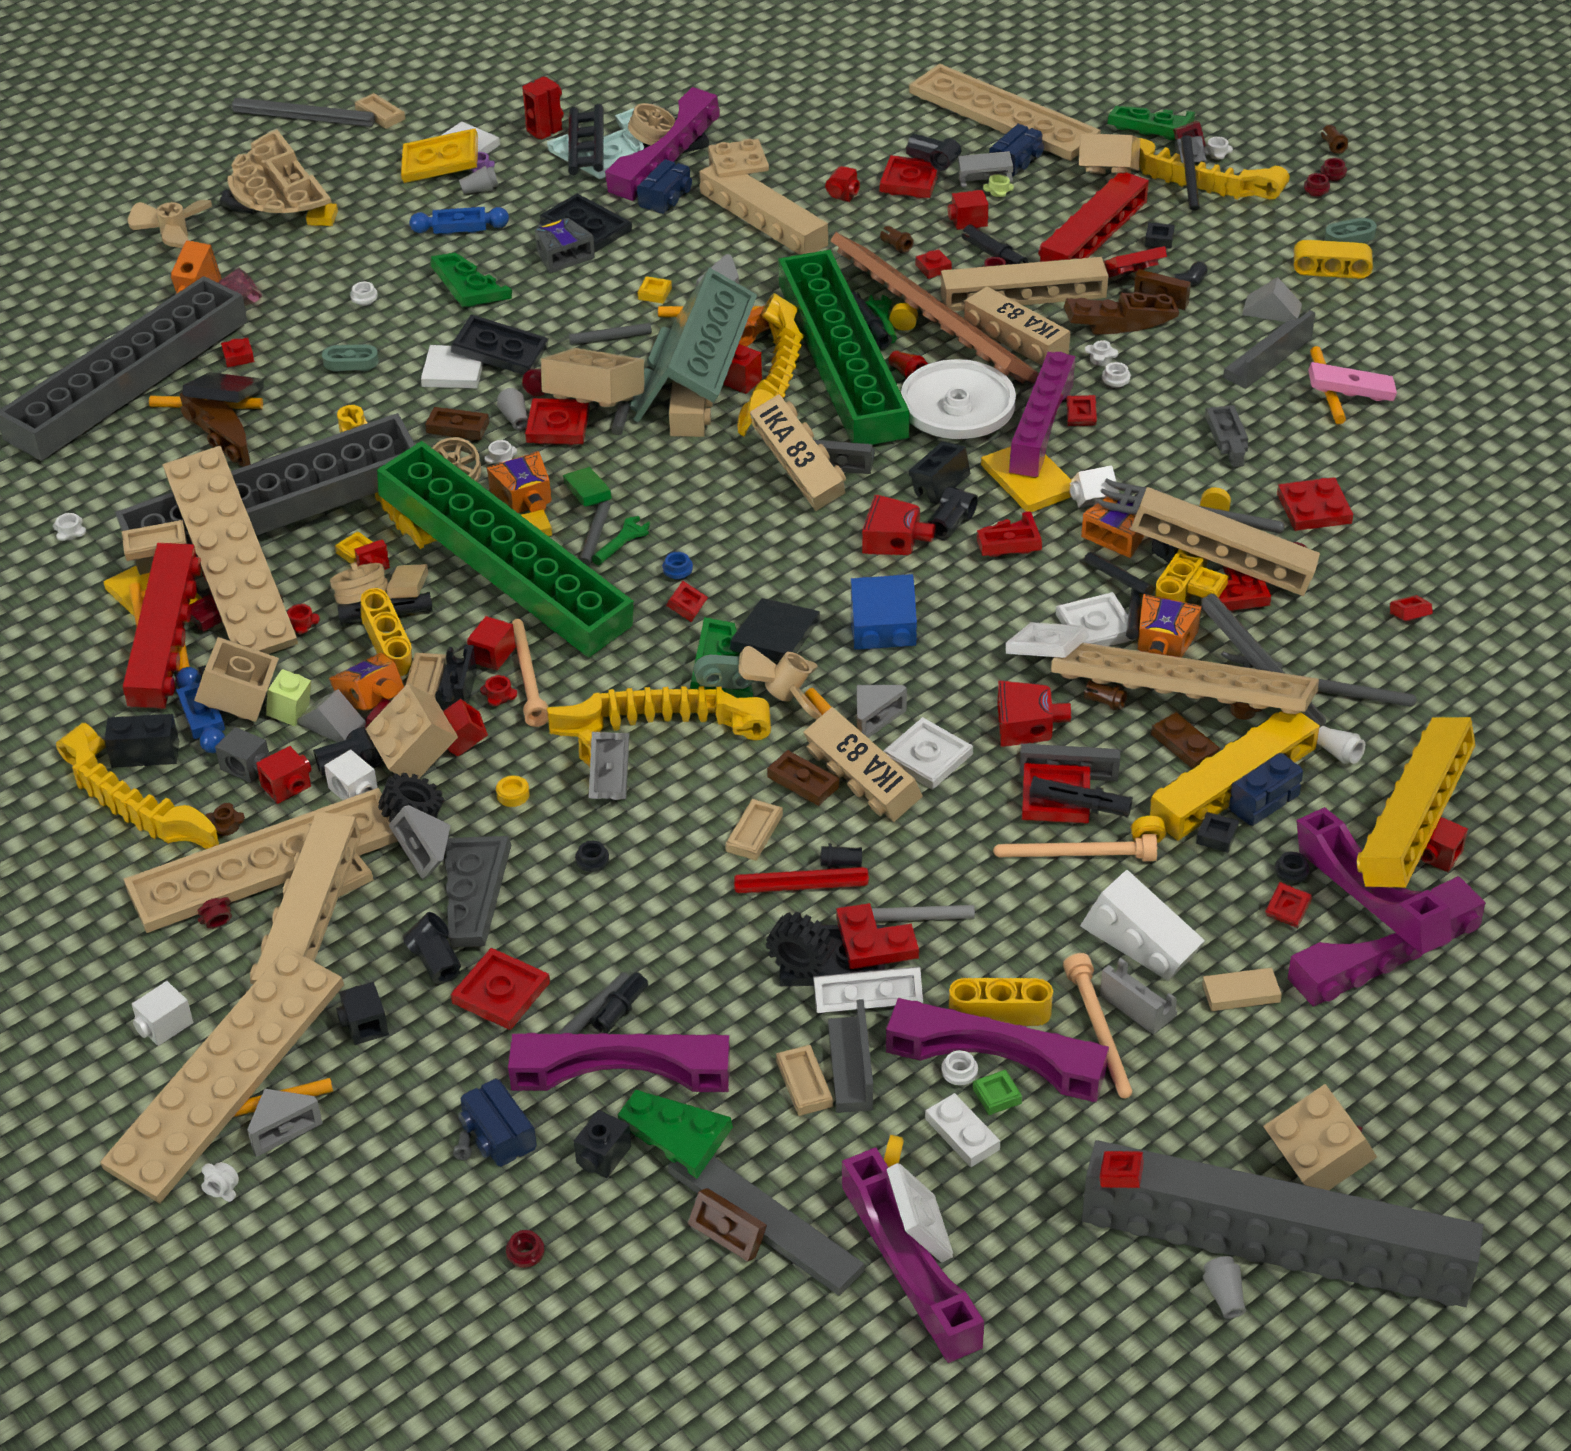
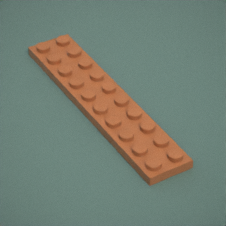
[831,232,1039,384]

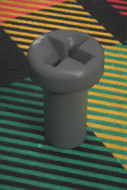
[453,1131,472,1160]

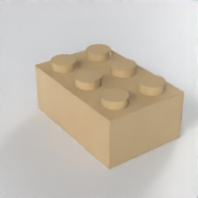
[541,348,644,407]

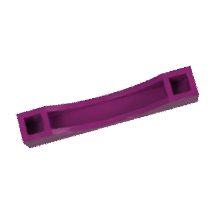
[605,87,720,201]
[1009,352,1076,477]
[1296,807,1452,955]
[1287,876,1486,1007]
[886,998,1109,1103]
[508,1033,730,1092]
[842,1147,984,1363]

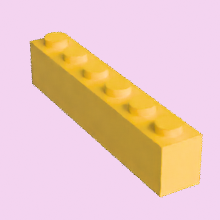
[1150,711,1320,841]

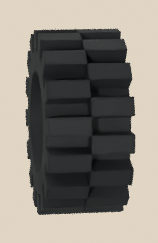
[378,773,444,822]
[765,912,835,978]

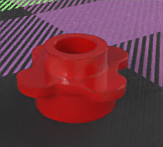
[287,604,320,634]
[480,675,517,706]

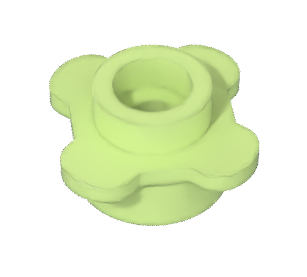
[983,174,1014,197]

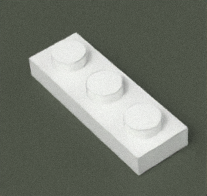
[813,967,923,1013]

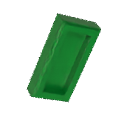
[563,467,612,507]

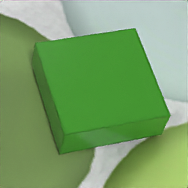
[973,1069,1022,1115]

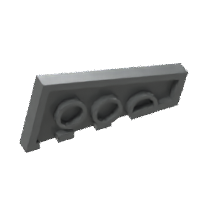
[445,836,512,947]

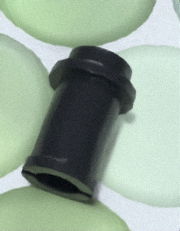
[820,843,862,869]

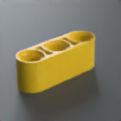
[1294,240,1373,279]
[1155,549,1208,603]
[360,588,412,676]
[948,978,1053,1026]

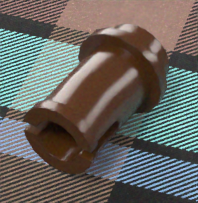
[1321,125,1348,154]
[880,226,914,253]
[1084,680,1127,711]

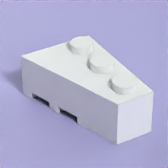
[1080,870,1205,981]

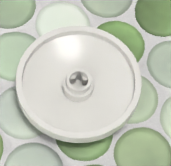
[901,359,1016,439]

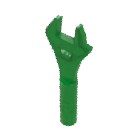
[865,294,897,344]
[592,516,650,566]

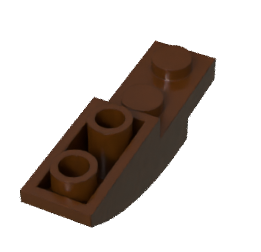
[1064,292,1179,334]
[180,392,251,467]

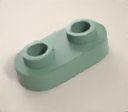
[1324,218,1377,243]
[322,344,379,372]
[693,655,754,689]

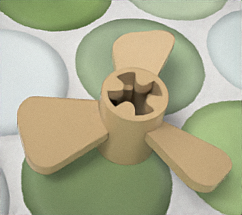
[128,200,212,248]
[738,646,822,720]

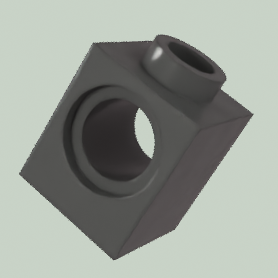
[215,727,270,783]

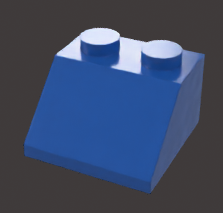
[851,574,917,650]

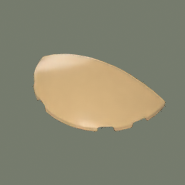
[228,129,332,213]

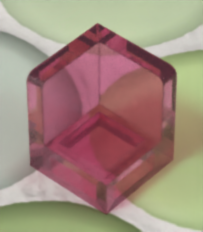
[218,267,263,302]

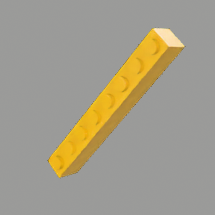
[1357,717,1476,888]

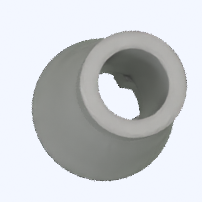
[459,166,499,195]
[497,388,528,430]
[1203,1256,1246,1319]

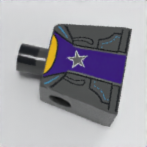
[535,218,595,274]

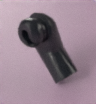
[220,189,254,214]
[1173,261,1208,286]

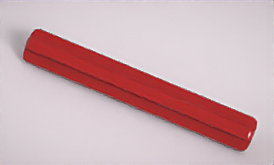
[734,867,869,893]

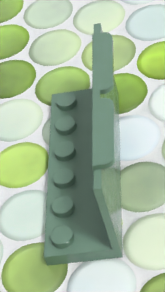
[629,267,757,422]

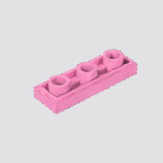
[1308,362,1397,401]

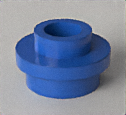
[662,552,693,579]

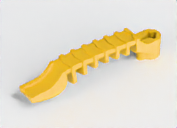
[1137,137,1290,200]
[737,293,804,437]
[337,405,437,549]
[547,686,771,740]
[56,723,219,849]

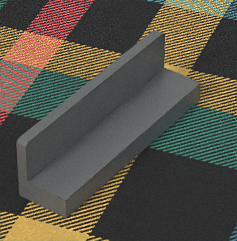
[1223,310,1315,389]

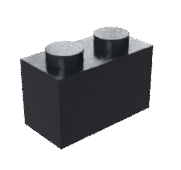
[104,714,180,768]

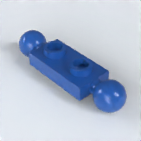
[409,207,509,234]
[176,667,225,753]

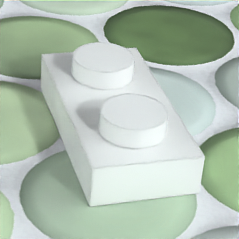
[925,1093,1001,1168]

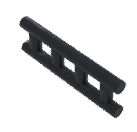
[568,104,604,175]

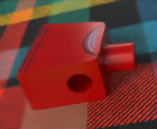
[862,495,935,555]
[997,681,1071,747]

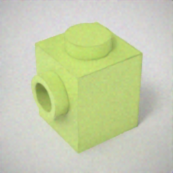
[266,669,311,726]

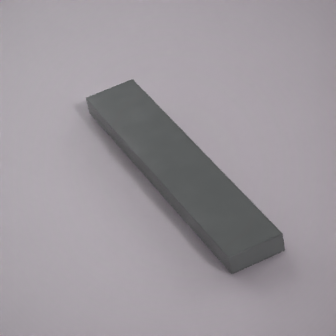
[668,1156,864,1296]

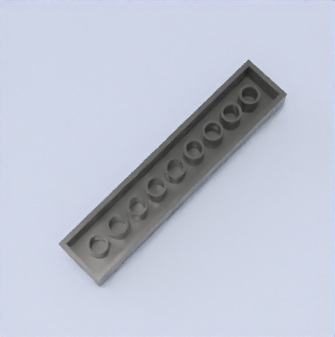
[0,276,247,461]
[115,413,415,575]
[1082,1140,1484,1307]

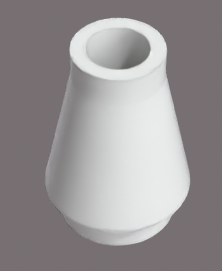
[1317,726,1366,764]

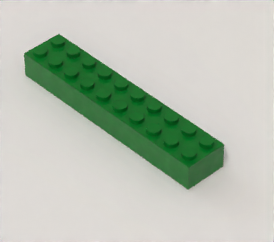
[778,249,909,445]
[377,441,634,658]

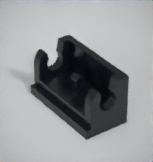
[908,441,971,504]
[435,645,477,711]

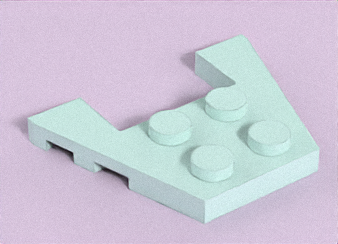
[547,108,644,179]

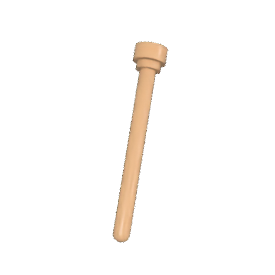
[511,619,548,727]
[993,834,1157,862]
[1063,953,1132,1099]

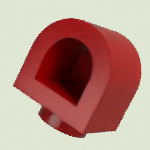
[825,166,860,202]

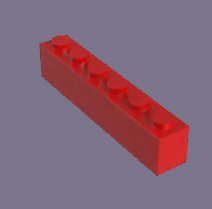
[1038,172,1149,262]
[123,543,202,709]

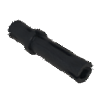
[961,224,1028,265]
[852,291,892,349]
[337,592,433,625]
[1029,776,1133,818]

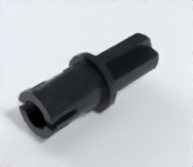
[590,972,648,1034]

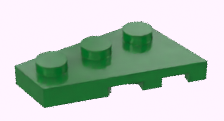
[1107,106,1195,140]
[430,252,512,307]
[690,617,754,698]
[618,1090,733,1179]

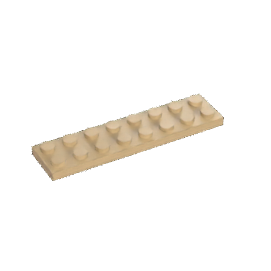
[909,64,1101,161]
[162,446,298,654]
[1051,643,1319,714]
[124,788,398,933]
[100,946,344,1204]

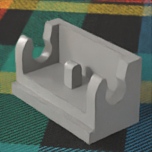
[958,151,1013,187]
[589,732,630,800]
[1100,958,1177,1035]

